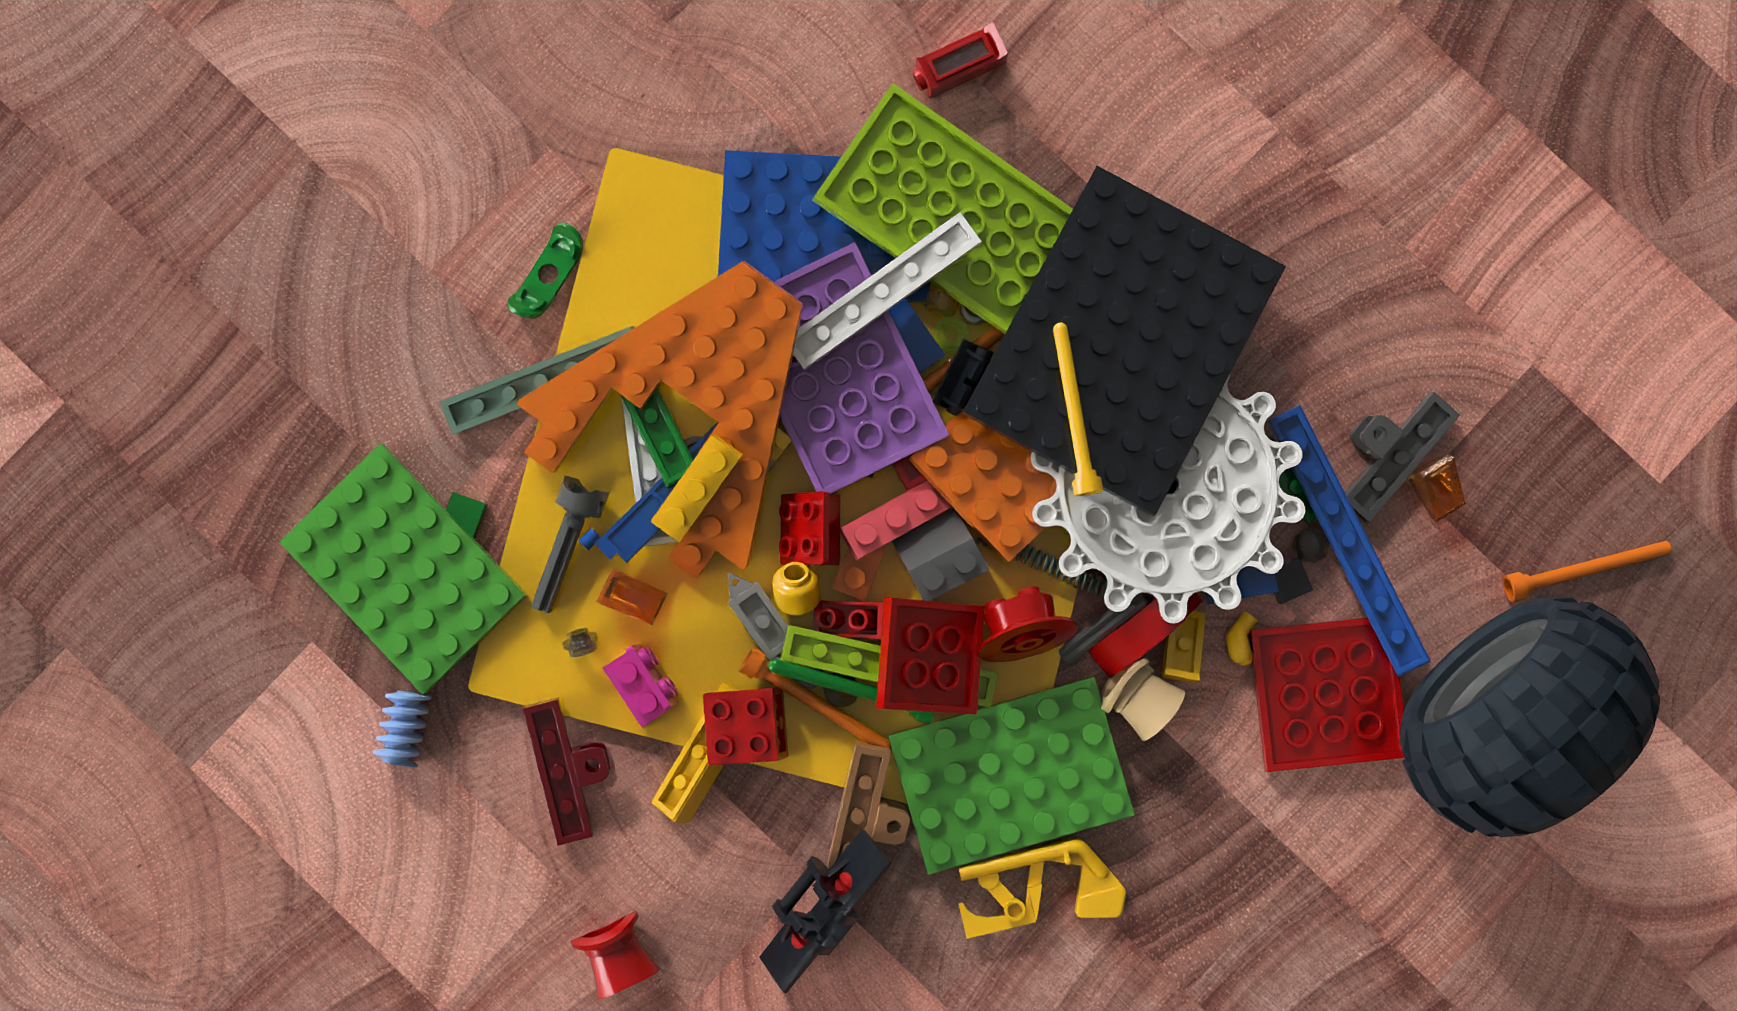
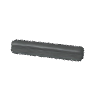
[1059,592,1149,664]

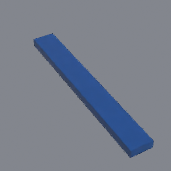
[1268,405,1431,676]

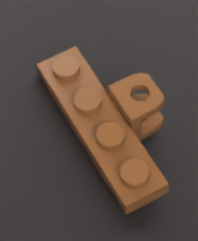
[826,742,910,869]

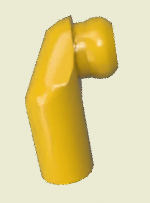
[1225,611,1258,666]

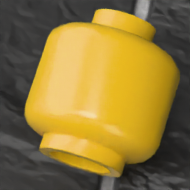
[772,562,820,615]

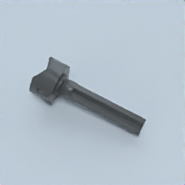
[531,476,610,613]

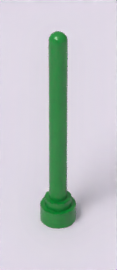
[768,659,935,724]

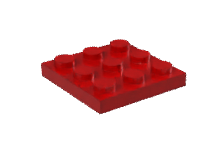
[876,597,985,715]

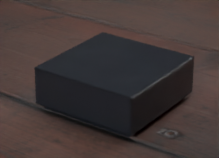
[1274,558,1313,604]

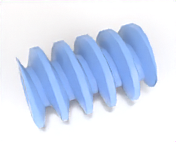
[373,690,432,767]

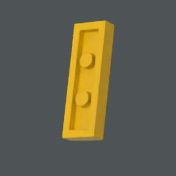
[650,433,743,543]

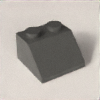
[892,508,989,601]

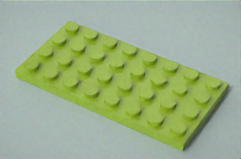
[812,83,1073,334]

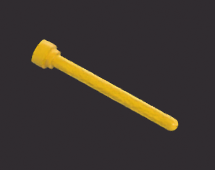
[1053,323,1104,497]

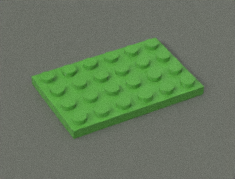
[279,443,528,695]
[888,676,1135,875]

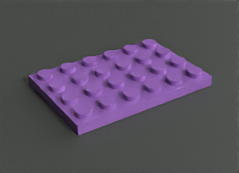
[774,242,950,495]

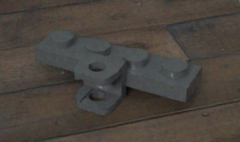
[1345,392,1460,523]

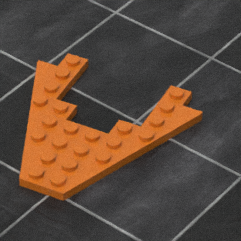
[516,261,804,578]

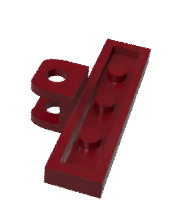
[523,697,611,846]

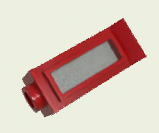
[913,22,1008,99]

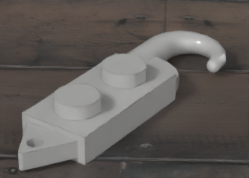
[727,573,824,690]

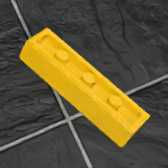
[651,682,737,824]

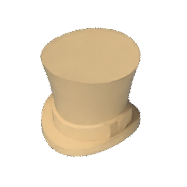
[1101,657,1185,741]

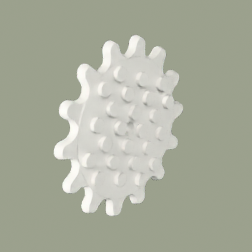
[1031,373,1305,624]

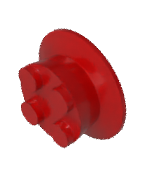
[978,586,1077,662]

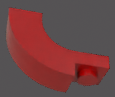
[1087,592,1203,678]

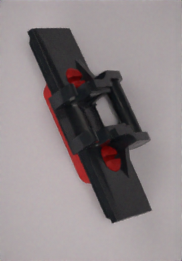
[759,829,891,993]

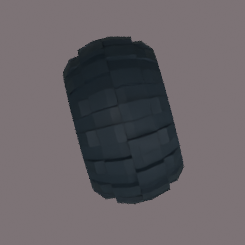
[1399,597,1660,837]

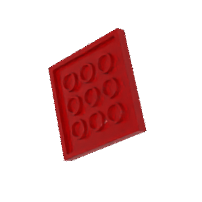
[1249,617,1405,772]

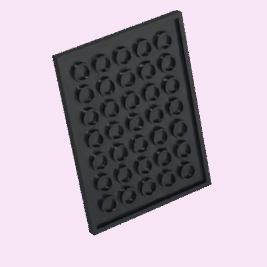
[962,166,1286,517]

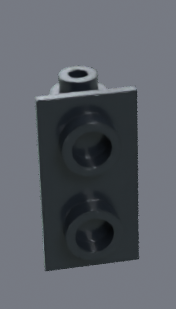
[933,338,994,416]

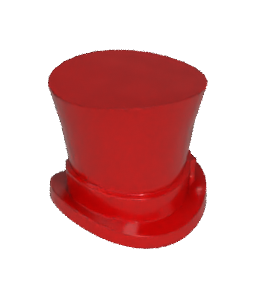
[570,911,660,1000]

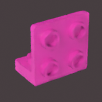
[603,644,679,727]

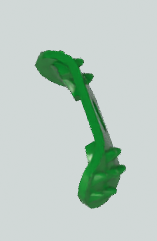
[507,222,583,319]

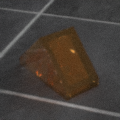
[1407,454,1466,522]
[596,569,668,625]

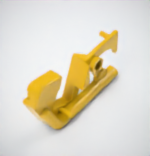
[958,837,1126,939]

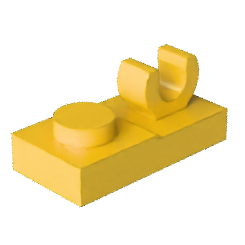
[1161,611,1206,684]

